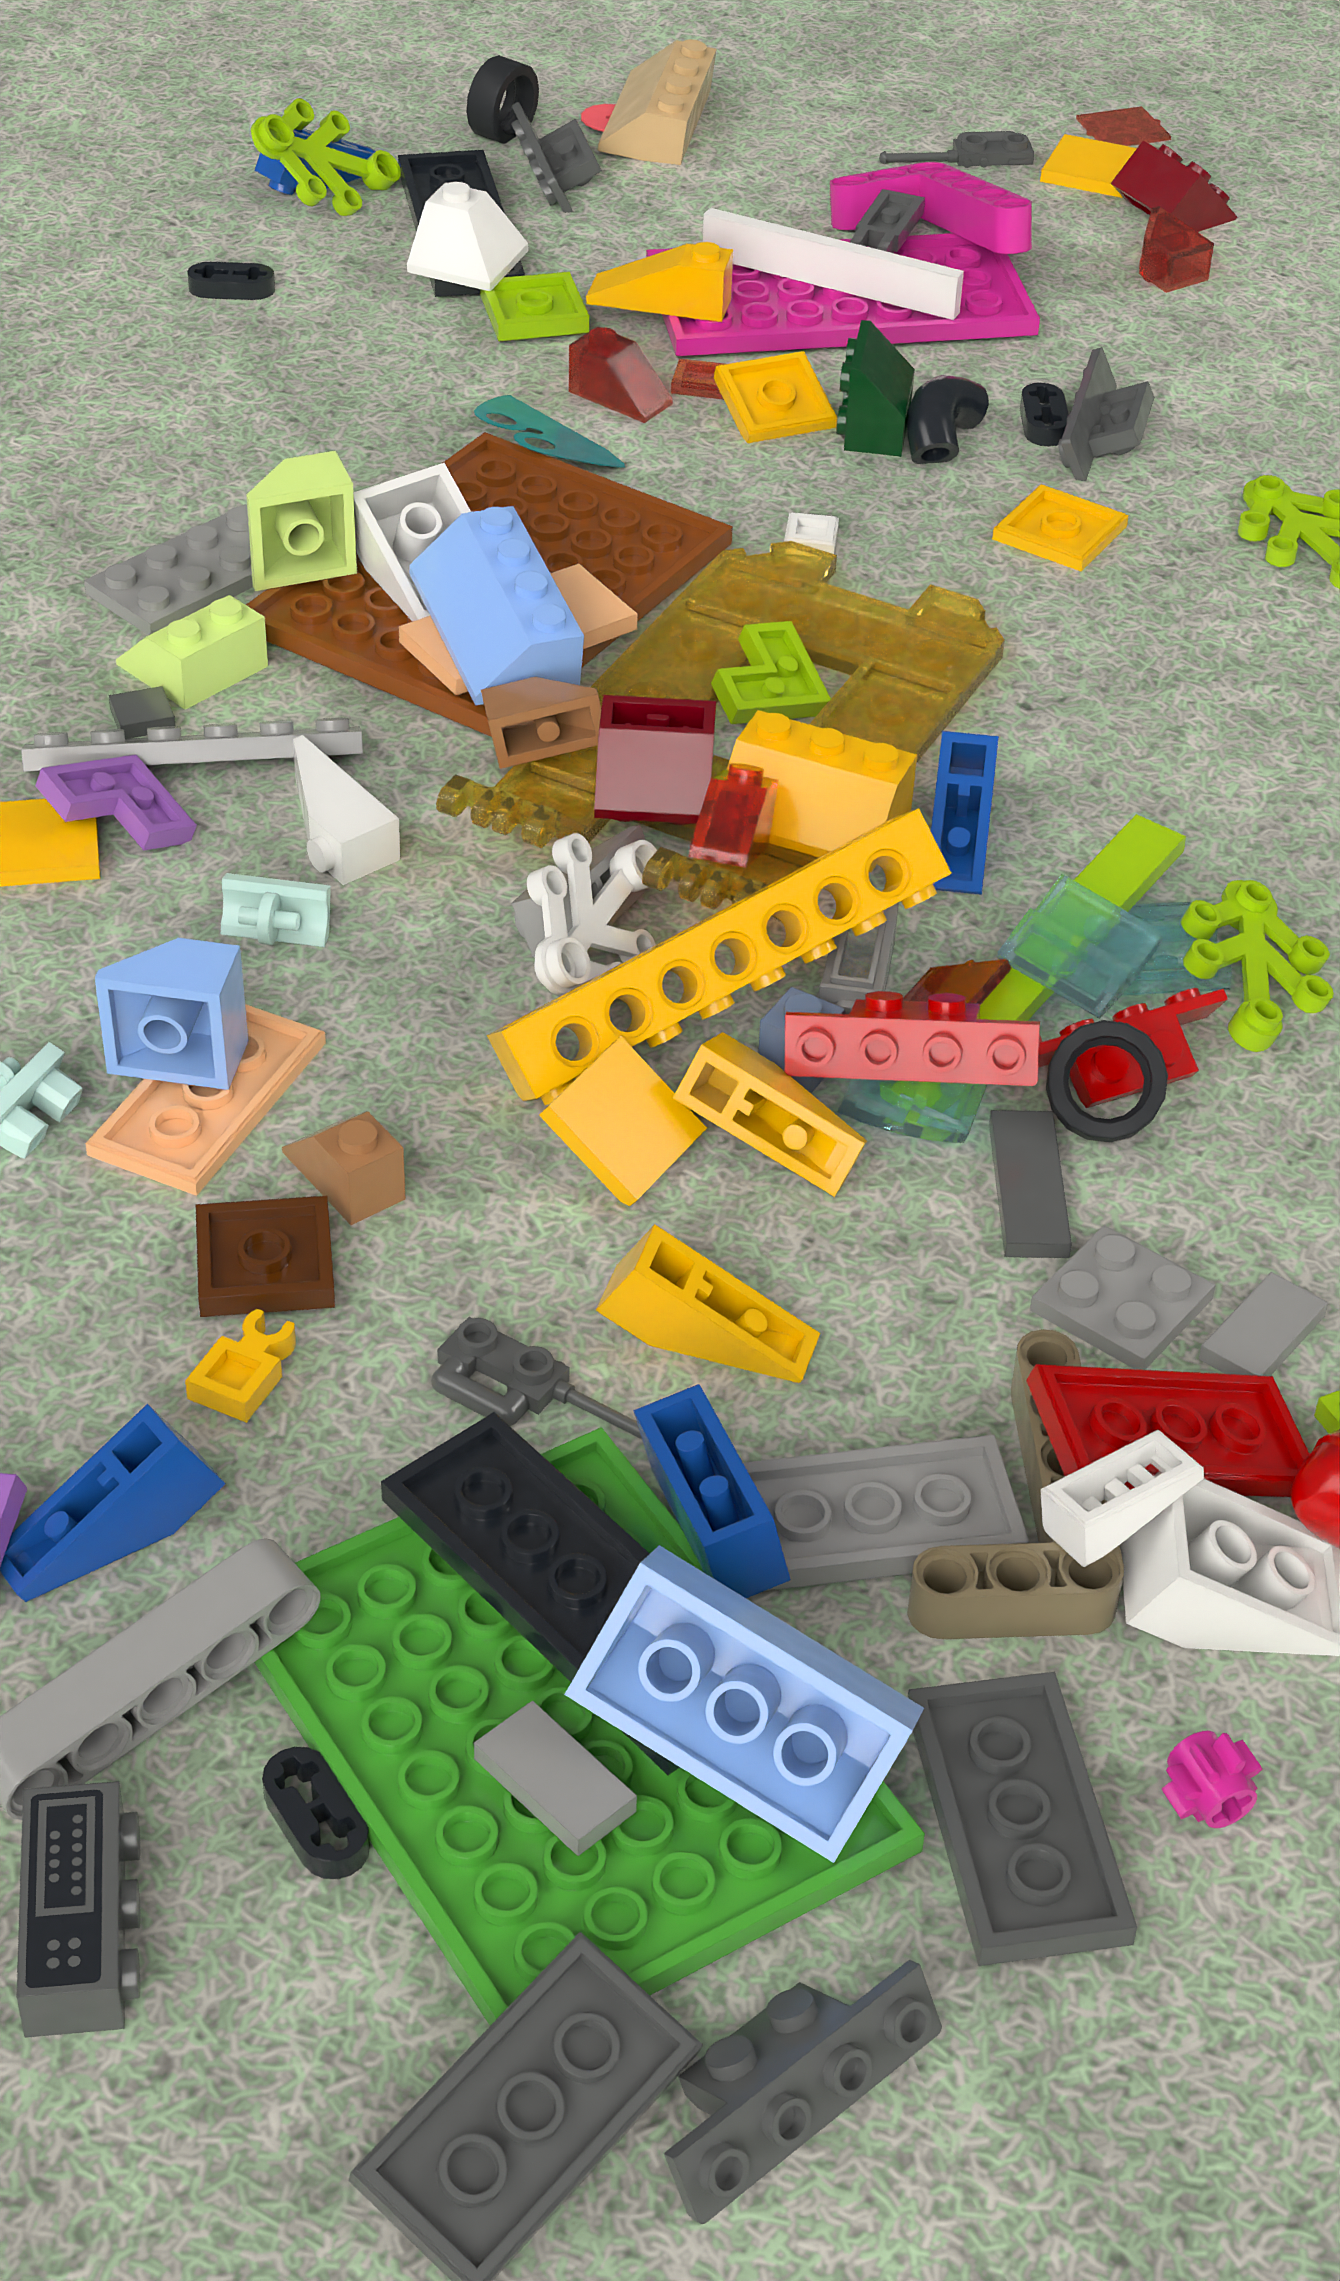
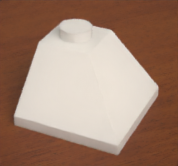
[407,182,528,291]

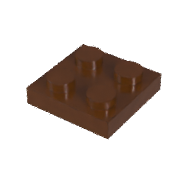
[195,1195,335,1317]

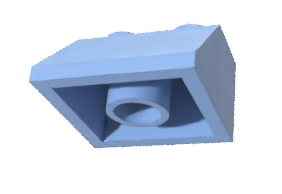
[95,938,248,1090]

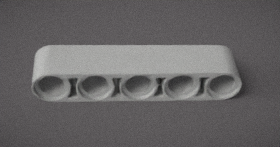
[0,1538,321,1820]

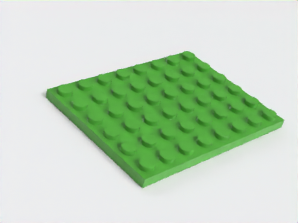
[254,1427,925,2026]

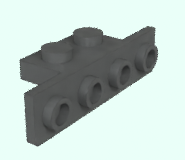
[511,102,602,213]
[1058,347,1155,481]
[664,1959,942,2224]

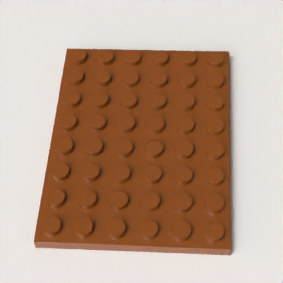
[246,432,733,737]

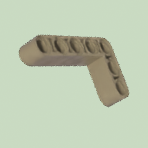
[907,1329,1124,1639]

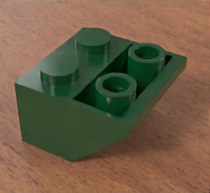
[836,320,915,457]

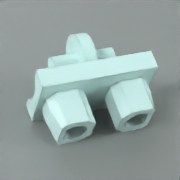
[221,873,331,947]
[0,1042,83,1159]

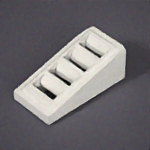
[1040,1430,1204,1567]

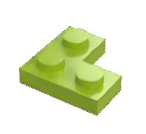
[711,621,832,724]

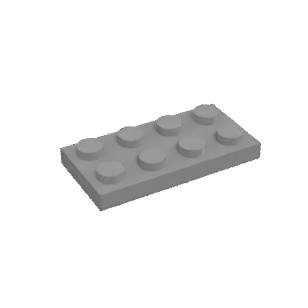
[84,504,253,635]
[743,1435,1029,1591]

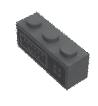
[16,1781,140,2038]

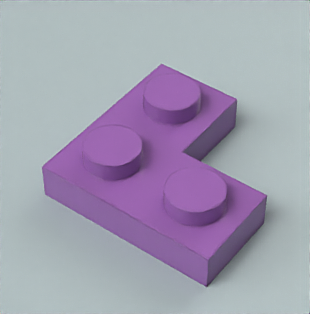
[35,755,197,851]

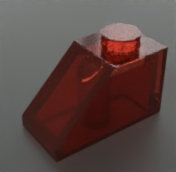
[1139,206,1214,293]
[569,326,673,423]
[688,763,779,868]

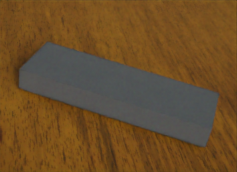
[989,1110,1072,1258]

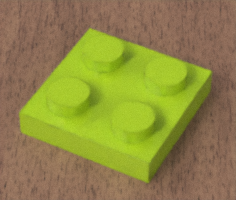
[480,272,590,341]

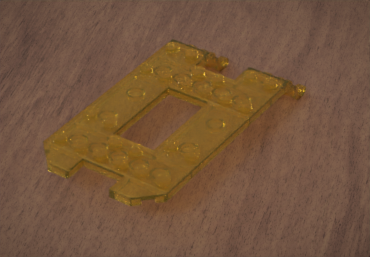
[436,541,1005,923]

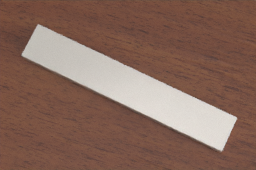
[703,208,964,320]

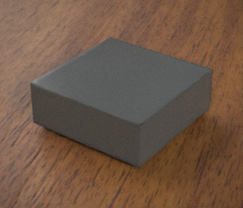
[109,686,176,739]

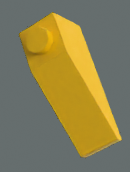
[586,242,733,322]
[673,1032,867,1197]
[595,1224,820,1383]

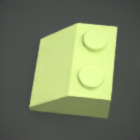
[246,451,357,591]
[116,595,268,710]

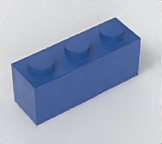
[633,1384,791,1598]

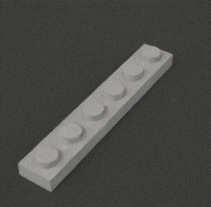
[21,717,363,772]

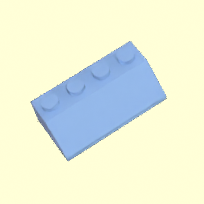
[409,506,584,706]
[564,1545,924,1863]

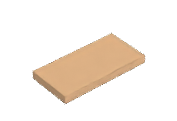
[399,564,638,695]
[85,1004,326,1196]

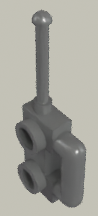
[879,131,1034,168]
[431,1317,642,1439]

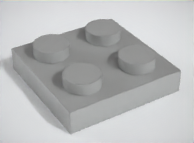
[1030,1225,1216,1370]

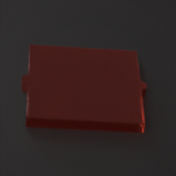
[1076,106,1171,146]
[903,959,1012,1005]

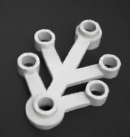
[527,833,663,1000]

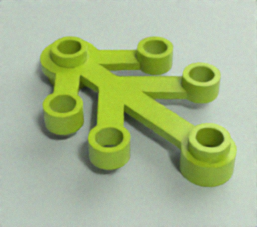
[251,98,401,216]
[1238,475,1340,589]
[1181,880,1334,1052]

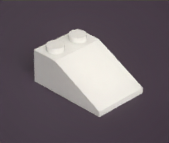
[353,463,471,622]
[1120,1471,1340,1656]

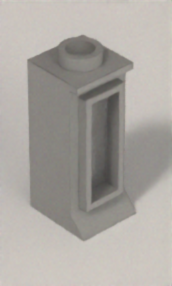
[819,902,899,1014]

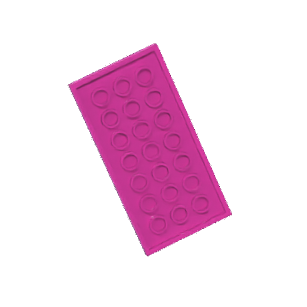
[646,233,1040,356]

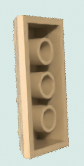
[598,39,717,165]

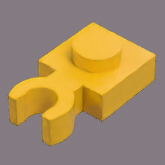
[185,1309,296,1423]

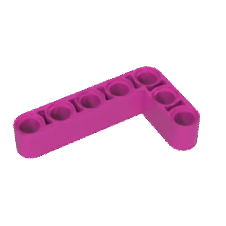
[830,162,1032,254]

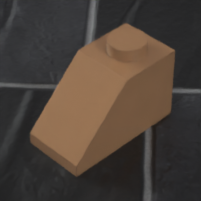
[481,677,601,769]
[282,1111,405,1225]

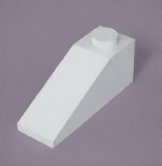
[293,735,400,885]

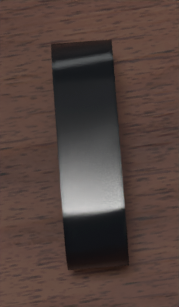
[187,262,275,300]
[1020,382,1069,447]
[262,1747,370,1879]

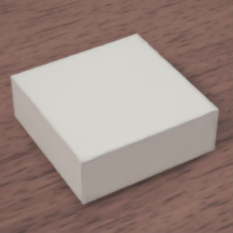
[784,512,839,556]

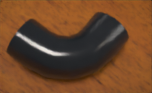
[907,375,989,464]

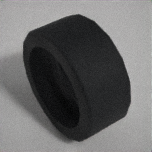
[466,55,539,144]
[1046,1020,1168,1143]

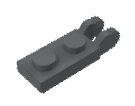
[850,189,925,253]

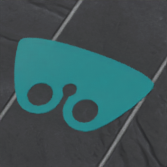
[474,395,625,468]

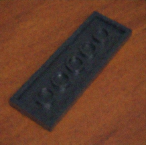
[398,150,525,297]
[381,1412,680,1776]

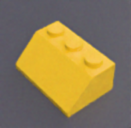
[711,710,917,873]

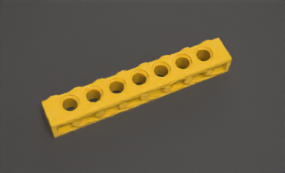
[487,808,951,1105]

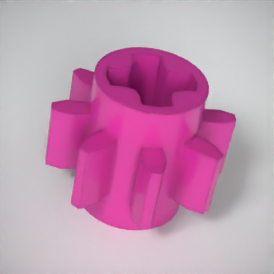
[1162,1730,1263,1828]

